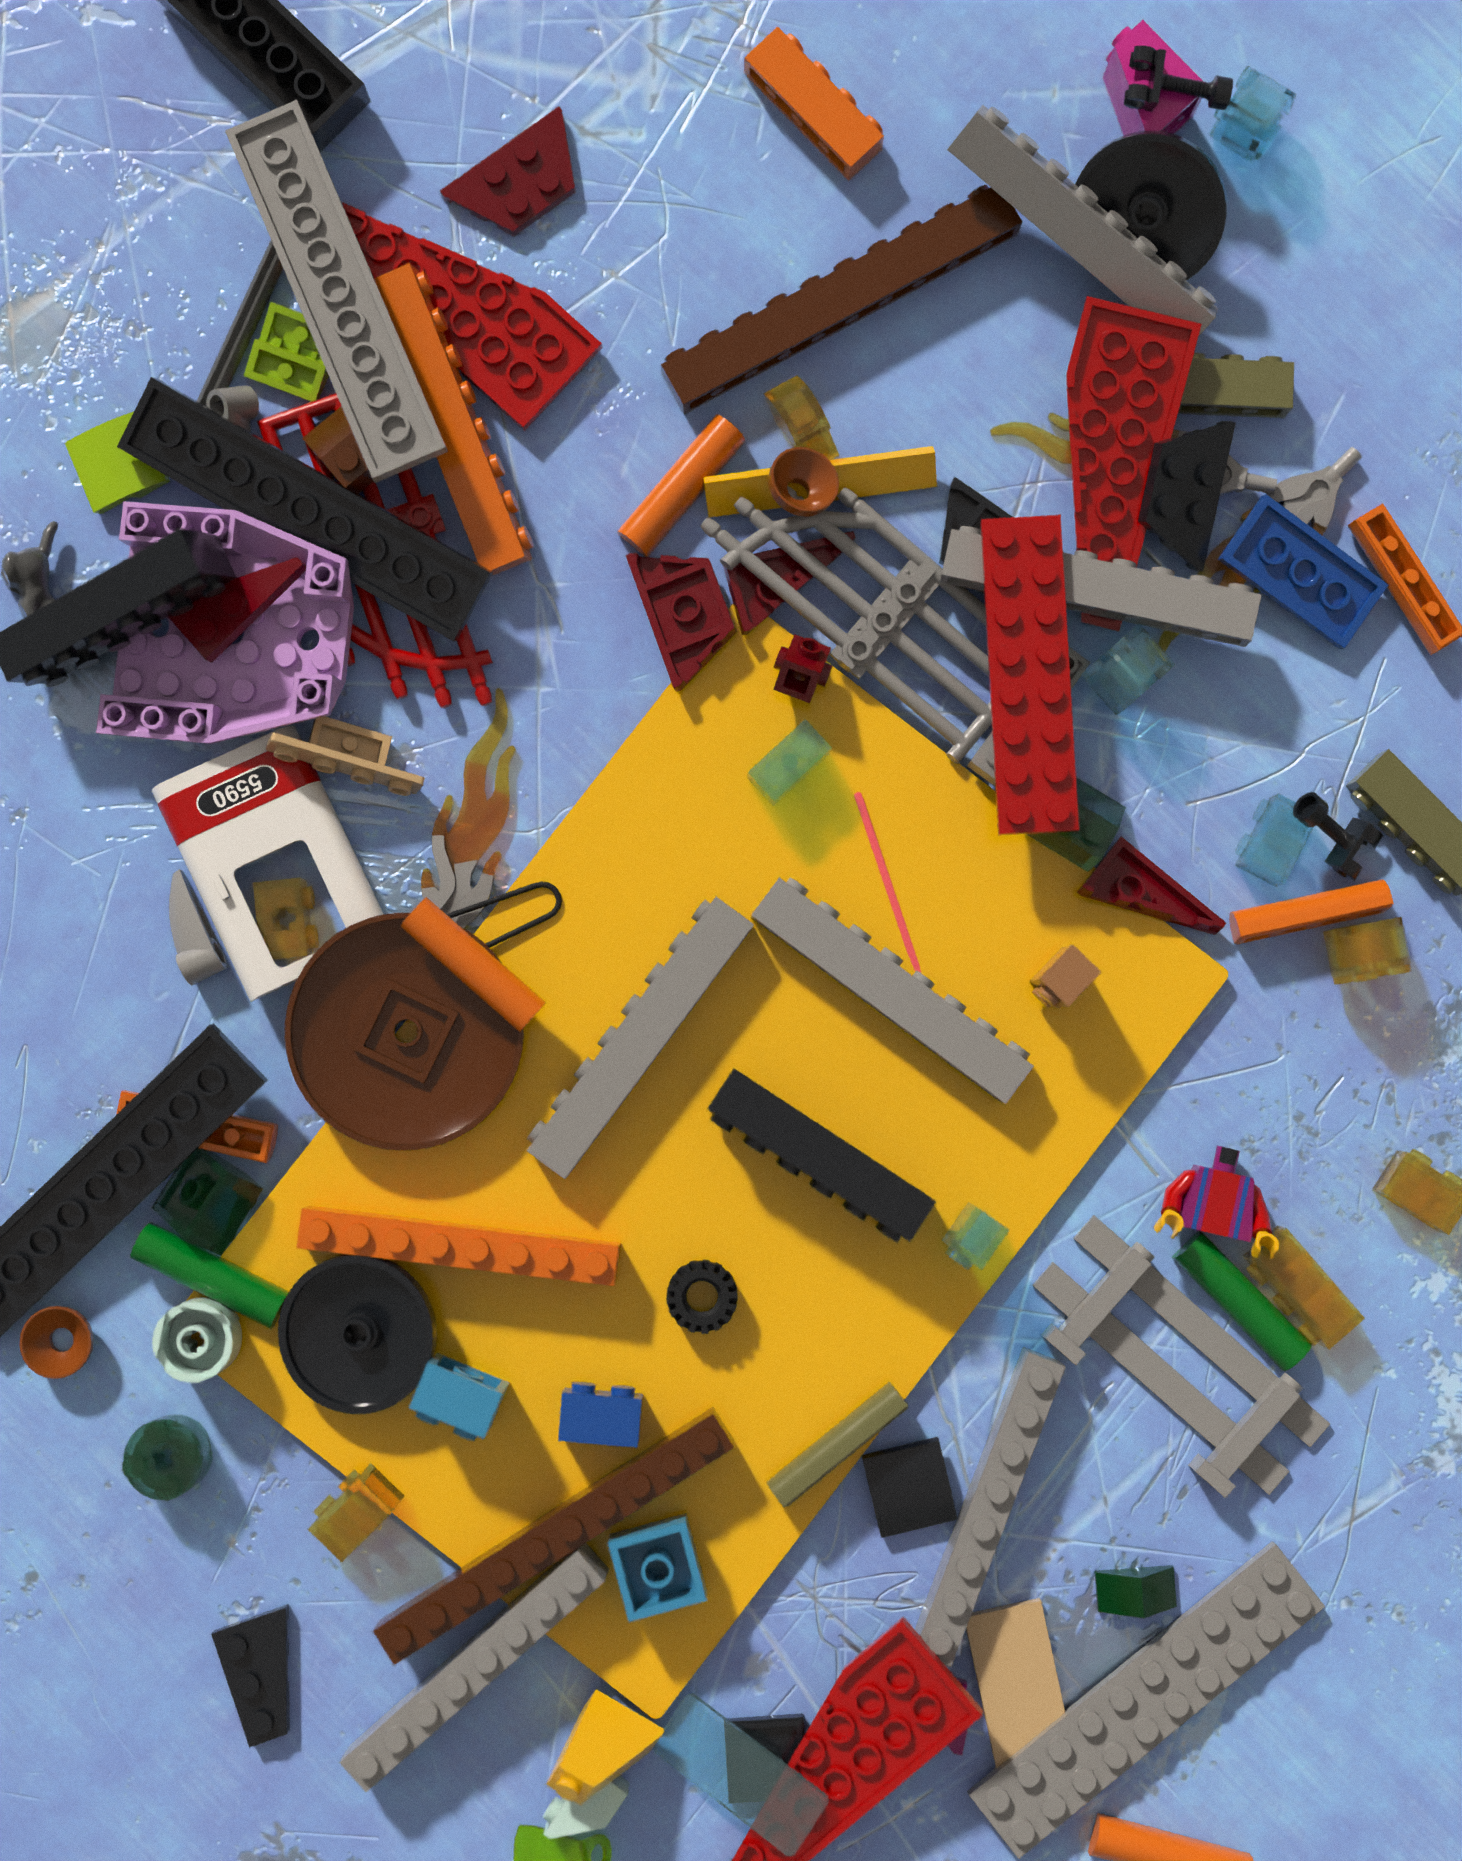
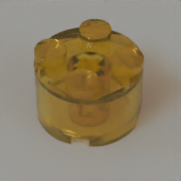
[1323,917,1412,985]

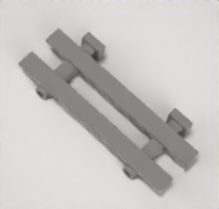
[1032,1215,1330,1498]

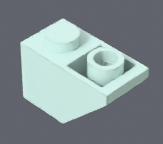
[543,1776,630,1839]

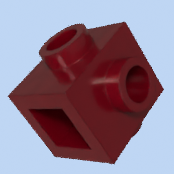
[773,634,833,703]

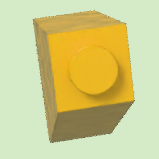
[546,1689,665,1805]

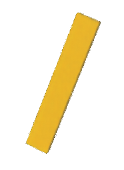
[703,446,937,518]

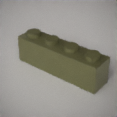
[1178,353,1294,418]
[1346,749,1462,896]

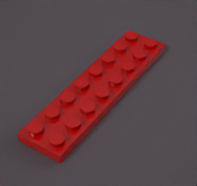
[980,515,1079,836]

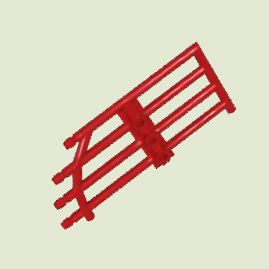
[257,393,493,708]

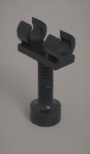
[1124,46,1233,112]
[1293,792,1383,881]

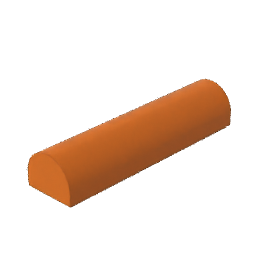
[617,414,745,557]
[1348,504,1462,656]
[1229,879,1394,945]
[400,897,546,1032]
[116,1090,278,1163]
[1088,1812,1253,1861]

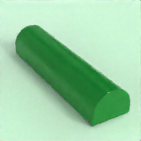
[130,1222,289,1329]
[1172,1230,1312,1371]

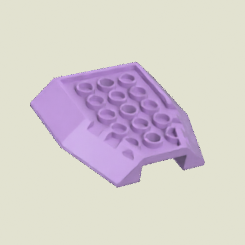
[96,501,354,744]

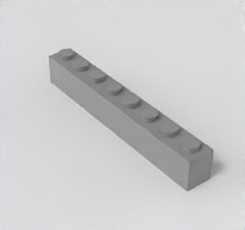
[947,105,1218,337]
[940,526,1262,647]
[751,877,1034,1104]
[527,897,754,1179]
[915,1347,1066,1667]
[339,1543,609,1792]

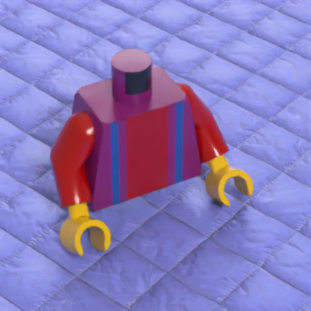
[1154,1146,1279,1259]

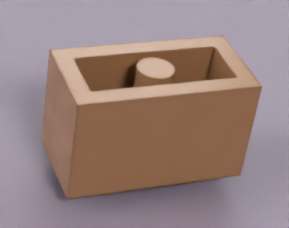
[1030,944,1101,1008]

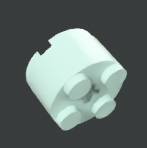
[152,1297,242,1383]

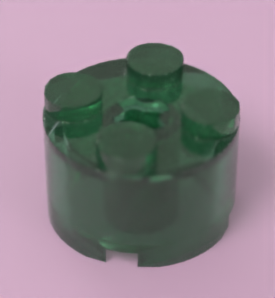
[122,1414,213,1501]

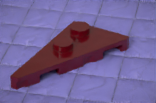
[723,531,856,635]
[168,557,307,663]
[1077,836,1226,935]

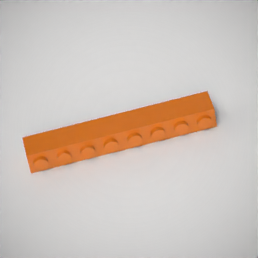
[374,263,534,576]
[297,1206,621,1286]

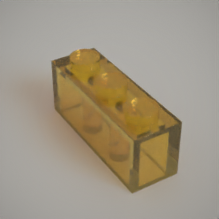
[1243,1225,1365,1350]

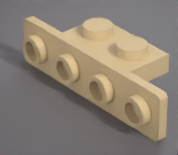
[266,716,425,796]

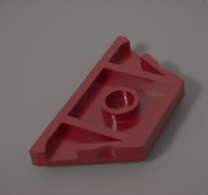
[440,106,576,236]
[626,553,737,692]

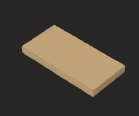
[966,1598,1065,1768]

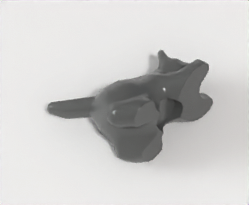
[1,521,58,618]

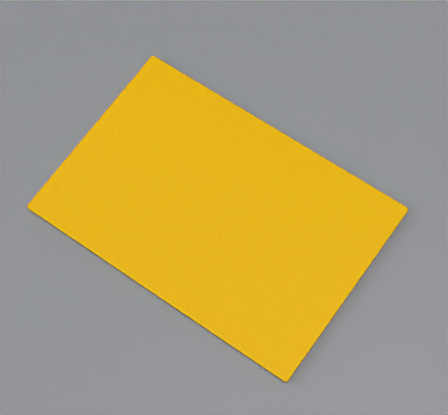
[186,604,1228,1719]

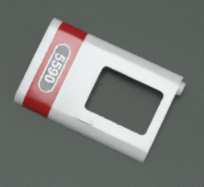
[152,725,384,1002]

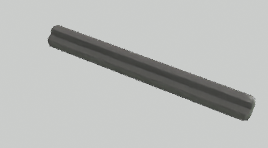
[197,240,283,406]

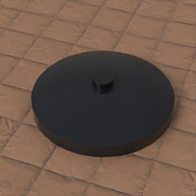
[1075,131,1227,280]
[278,1254,437,1414]

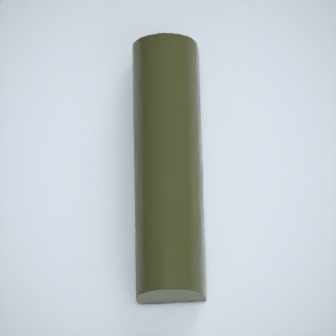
[767,1381,908,1507]

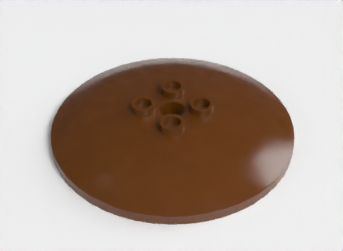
[285,913,524,1150]

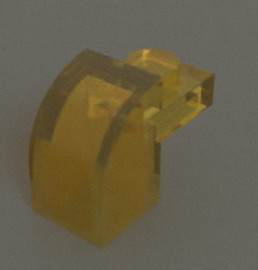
[763,375,839,460]

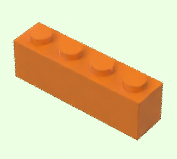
[744,26,884,181]

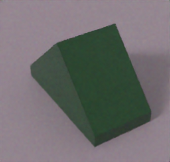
[1094,1565,1177,1618]

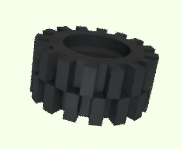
[666,1259,738,1334]

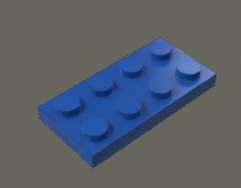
[1217,494,1388,649]

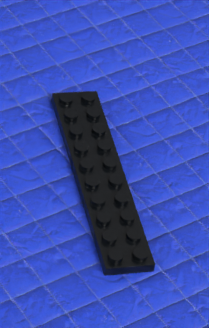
[117,377,493,641]
[0,1023,268,1338]

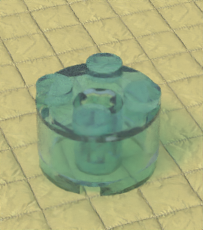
[1209,66,1296,163]
[1081,624,1175,716]

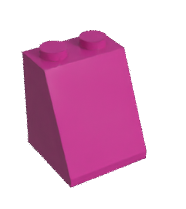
[1102,20,1202,136]

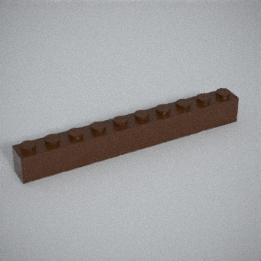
[661,185,1022,415]
[373,1407,734,1665]

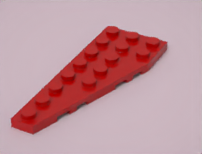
[341,202,602,431]
[1066,296,1202,632]
[732,1616,984,1861]

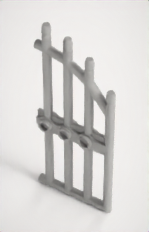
[700,486,992,764]

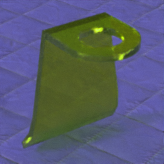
[513,1824,612,1861]

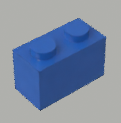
[558,1382,643,1448]

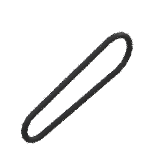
[447,881,562,948]

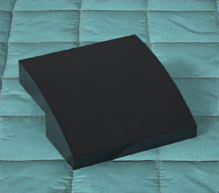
[861,1437,958,1538]

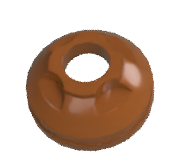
[768,447,839,517]
[19,1306,94,1379]

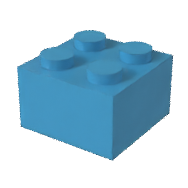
[409,1353,510,1441]
[608,1513,707,1622]

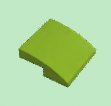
[244,302,329,402]
[65,411,170,514]

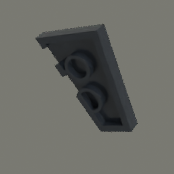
[211,1604,290,1748]

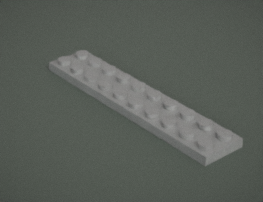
[225,100,448,483]
[967,1541,1325,1859]

